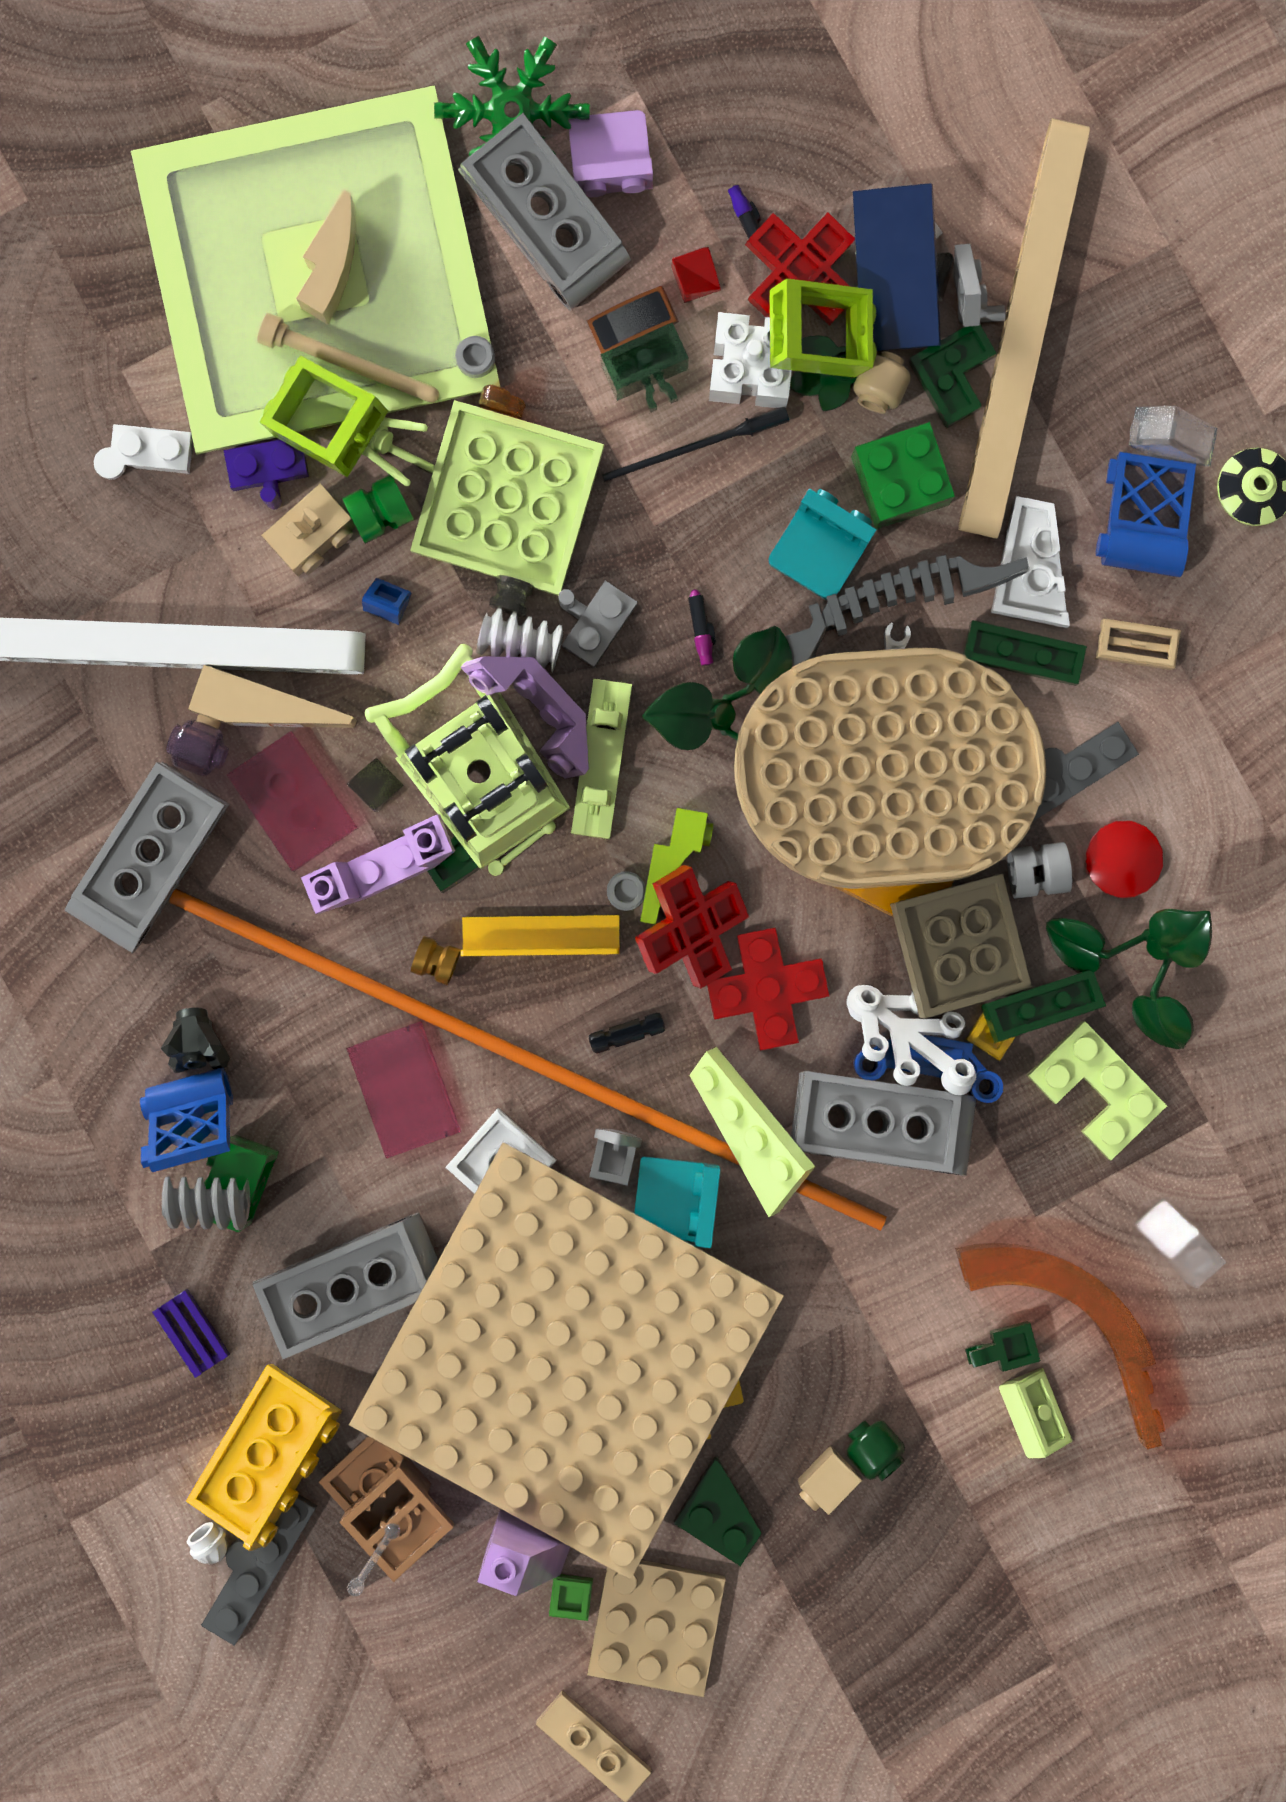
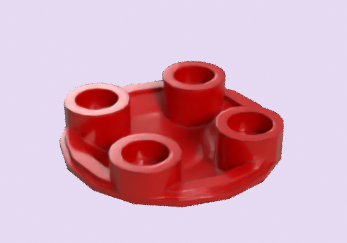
[1084,821,1163,898]

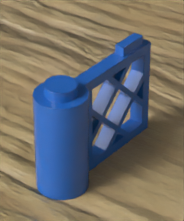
[1095,452,1196,577]
[140,1067,233,1172]

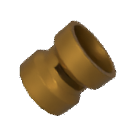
[410,936,461,986]

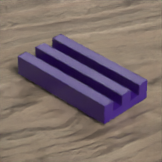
[152,1289,230,1378]

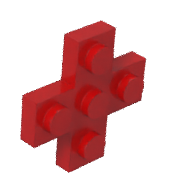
[745,212,855,326]
[635,865,749,989]
[707,927,830,1051]

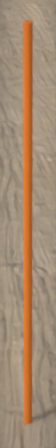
[169,889,887,1231]

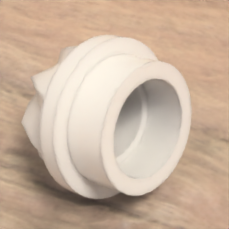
[187,1522,228,1565]

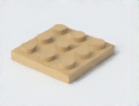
[587,1560,726,1697]

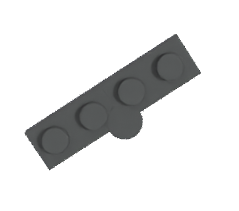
[1033,722,1139,821]
[201,1495,318,1646]

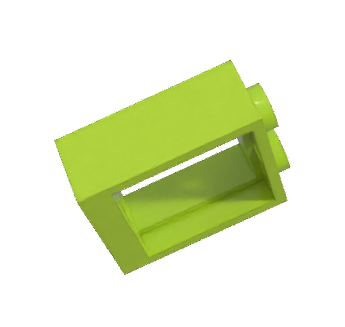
[770,279,877,377]
[259,355,389,478]

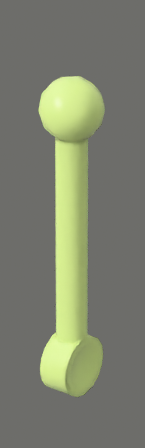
[488,821,556,876]

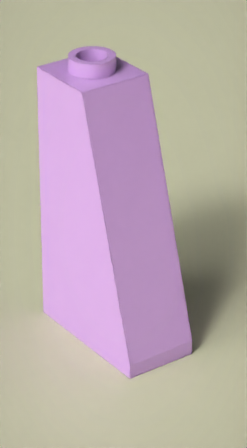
[477,1510,570,1596]

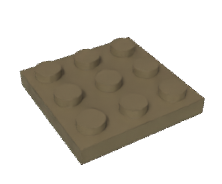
[890,873,1032,1018]

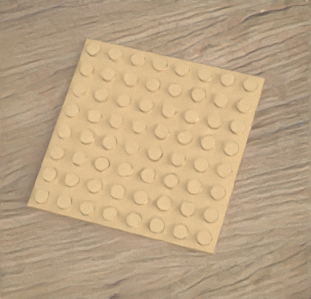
[349,1142,784,1580]

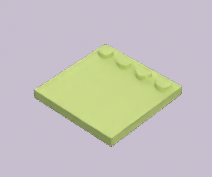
[410,400,605,596]

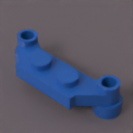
[854,1035,1003,1103]

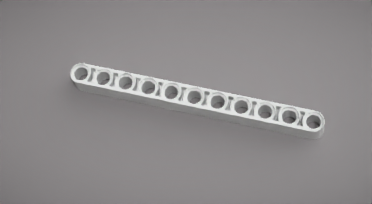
[0,618,366,674]

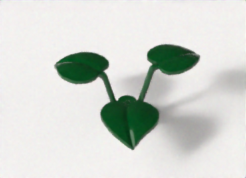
[642,626,792,750]
[1046,909,1212,1049]

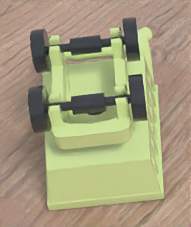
[365,644,570,869]

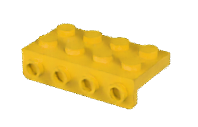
[186,1364,342,1551]

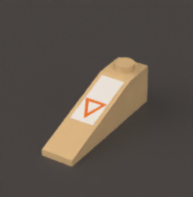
[188,665,357,729]

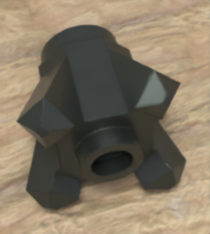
[161,1008,230,1073]

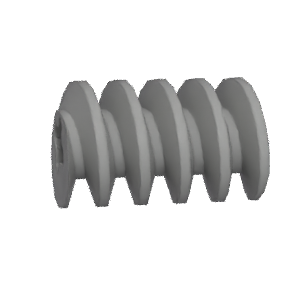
[162,1177,250,1230]

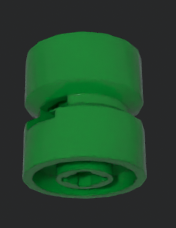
[342,474,414,544]

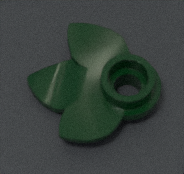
[790,335,857,412]

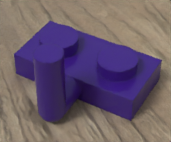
[223,440,309,510]

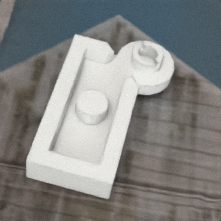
[94,424,193,480]

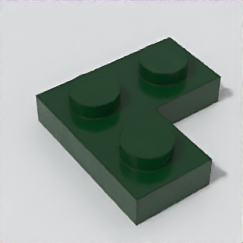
[908,325,997,429]

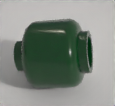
[846,1420,905,1481]

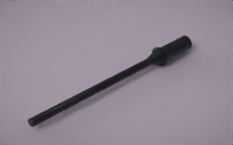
[602,407,790,482]

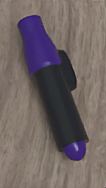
[728,185,761,239]

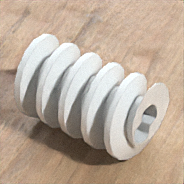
[476,608,563,672]

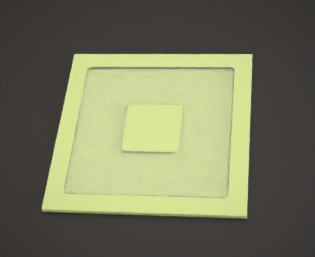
[131,85,501,454]

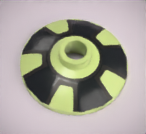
[1217,448,1286,526]

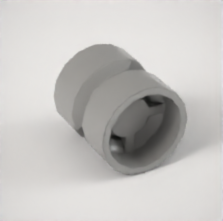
[1007,842,1072,899]

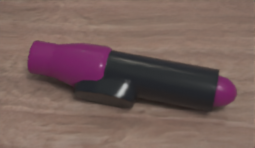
[688,589,716,666]

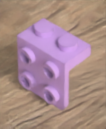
[569,110,653,197]

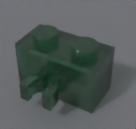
[600,322,689,413]

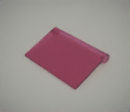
[346,1021,461,1159]

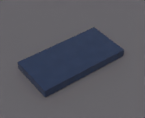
[853,183,941,351]

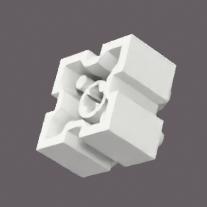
[709,312,792,408]

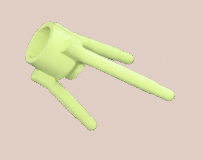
[362,417,435,486]

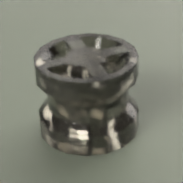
[489,575,535,617]

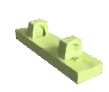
[571,679,632,839]

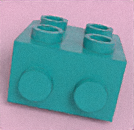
[768,488,877,600]

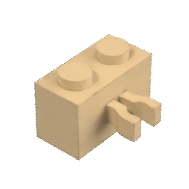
[261,483,355,577]

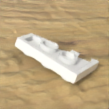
[991,496,1070,628]

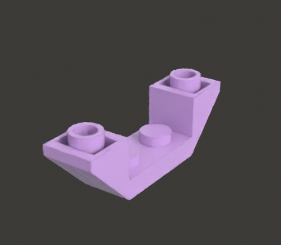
[461,656,589,778]
[301,814,455,914]

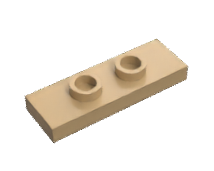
[536,1691,651,1802]

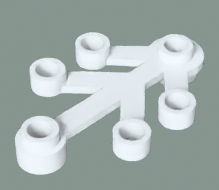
[847,985,976,1095]

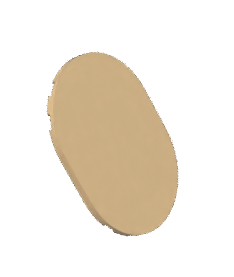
[734,648,1046,889]

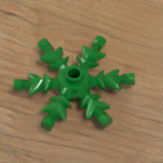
[434,36,590,156]

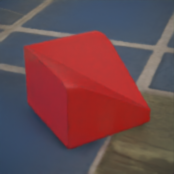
[671,247,721,303]

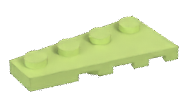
[689,1047,815,1217]

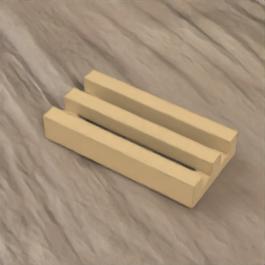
[1095,618,1181,670]

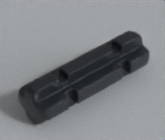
[589,1012,665,1054]

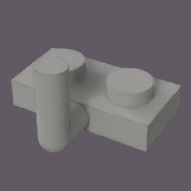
[953,244,1005,327]
[558,580,638,668]

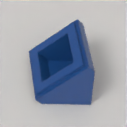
[362,578,412,625]

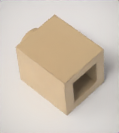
[798,1445,862,1515]

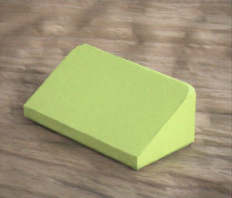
[999,1368,1072,1458]

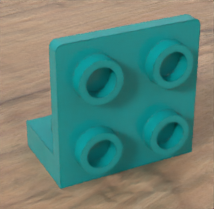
[634,1156,720,1248]

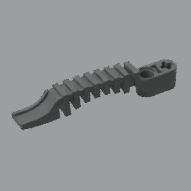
[746,555,1029,692]

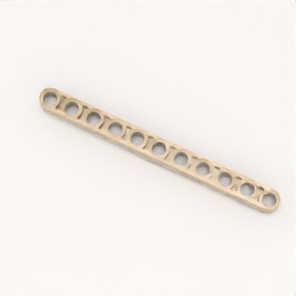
[958,118,1090,539]

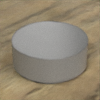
[455,336,495,378]
[607,871,646,911]

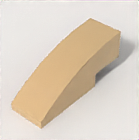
[296,190,356,325]

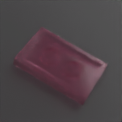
[227,731,358,872]

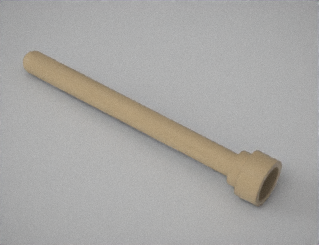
[257,313,439,403]

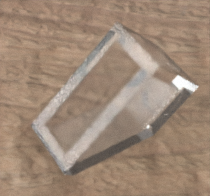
[1129,406,1218,467]
[1134,1199,1227,1289]

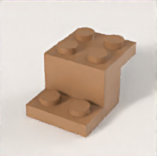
[319,1436,454,1582]

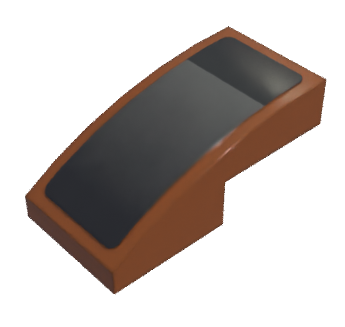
[587,286,679,357]

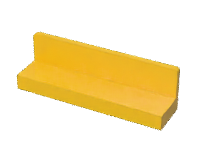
[461,915,620,956]

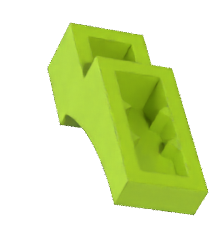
[640,808,714,925]

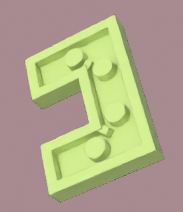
[1027,1021,1167,1160]

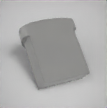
[589,1128,642,1186]

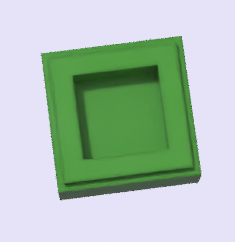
[549,1574,593,1621]

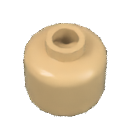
[853,351,911,414]

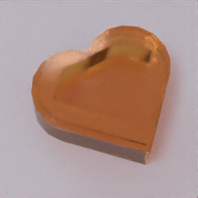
[479,385,526,419]

